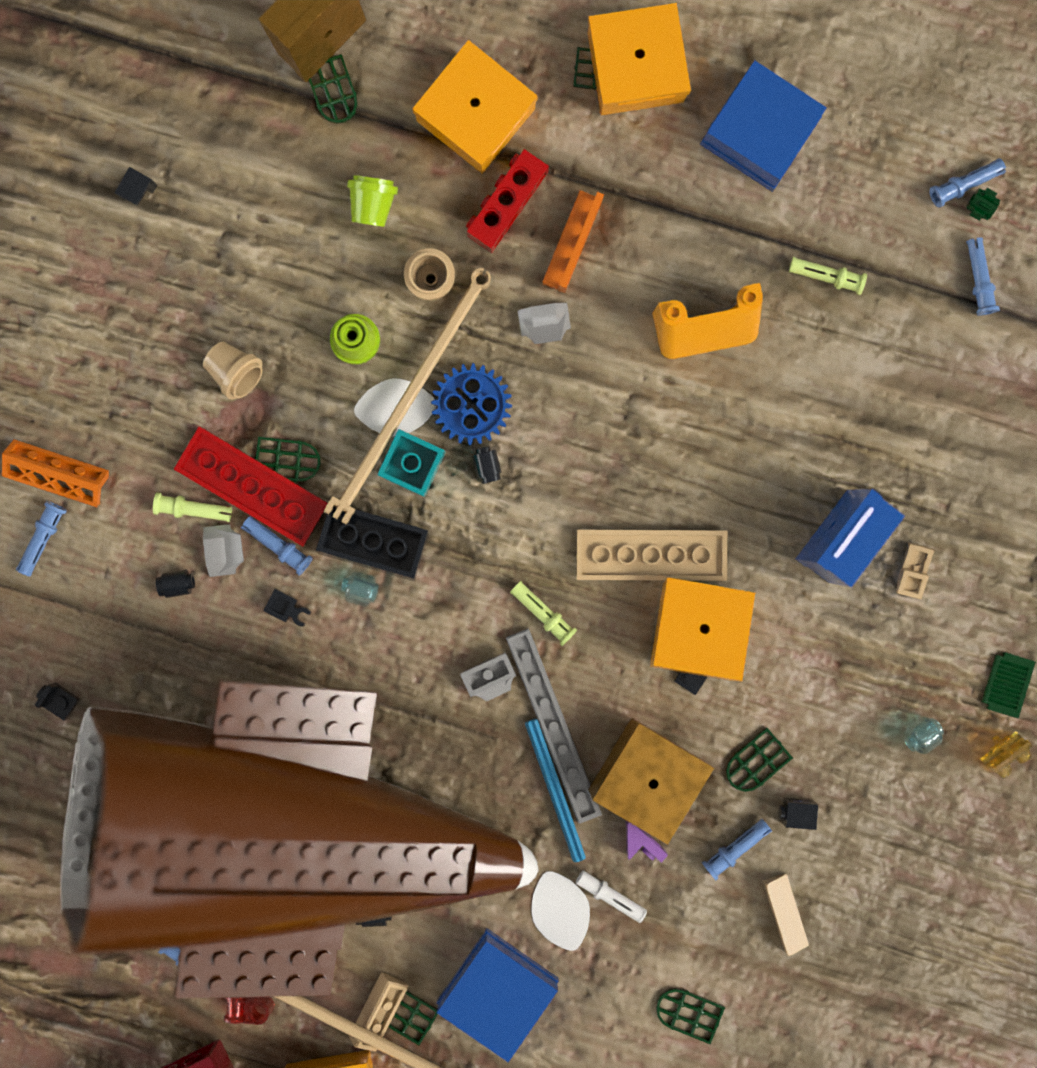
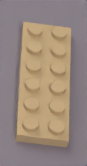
[576,530,728,581]

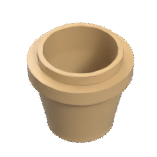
[404,248,455,301]
[203,342,263,400]

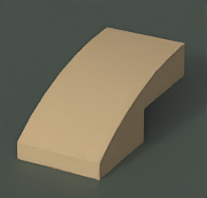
[896,542,934,599]

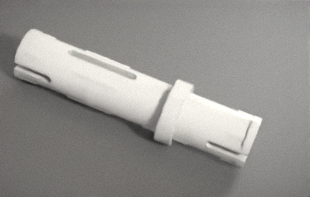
[576,871,647,923]

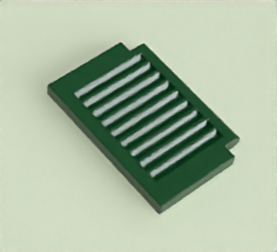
[981,652,1036,719]

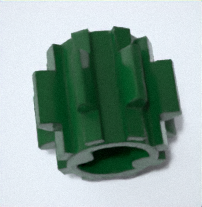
[966,187,1001,221]

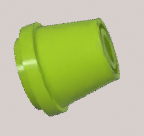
[347,175,398,227]
[330,314,381,365]

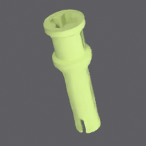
[789,257,867,295]
[153,492,232,522]
[510,581,577,646]

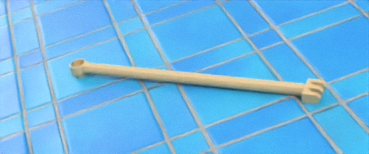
[324,268,491,525]
[275,996,442,1068]

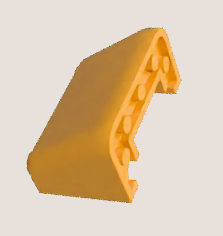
[652,283,763,359]

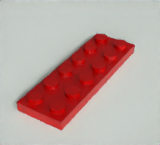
[174,426,328,547]

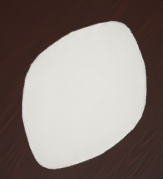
[354,378,437,436]
[532,871,590,951]

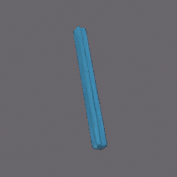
[525,719,586,862]

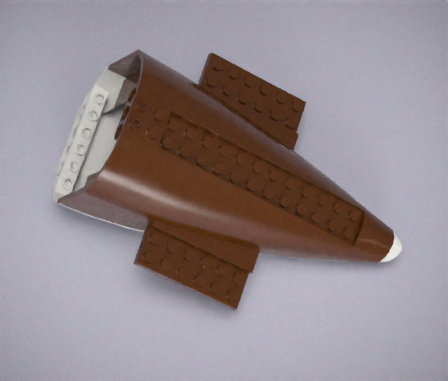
[60,680,539,999]

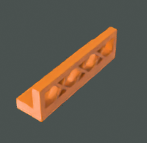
[542,190,604,293]
[2,439,109,507]

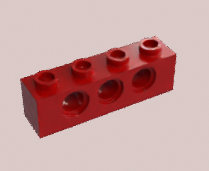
[466,149,549,254]

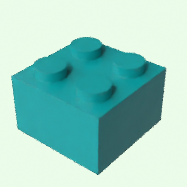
[377,429,446,497]

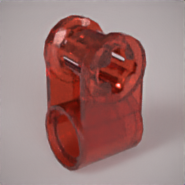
[223,997,274,1025]

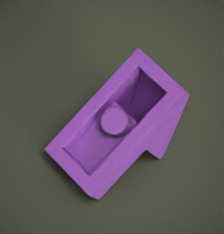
[625,820,668,863]

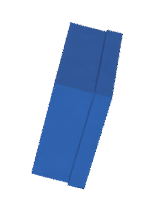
[700,60,827,192]
[795,489,905,588]
[437,928,559,1063]

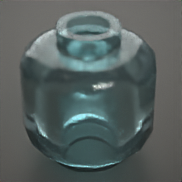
[341,571,379,607]
[905,717,944,754]

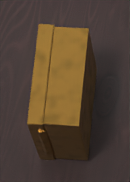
[259,0,366,83]
[588,718,714,845]

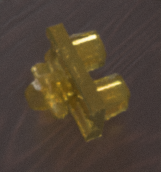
[981,731,1032,778]

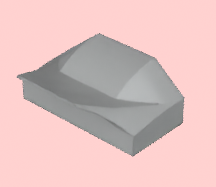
[518,303,571,344]
[203,524,244,577]
[460,652,516,702]

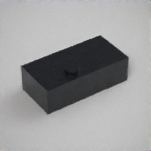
[316,506,429,582]

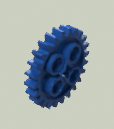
[431,363,512,445]

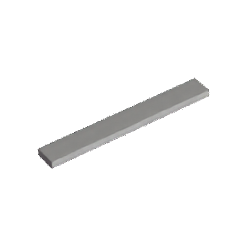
[506,628,602,824]

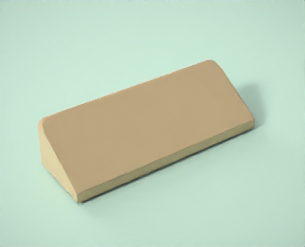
[762,873,809,956]
[349,972,409,1052]

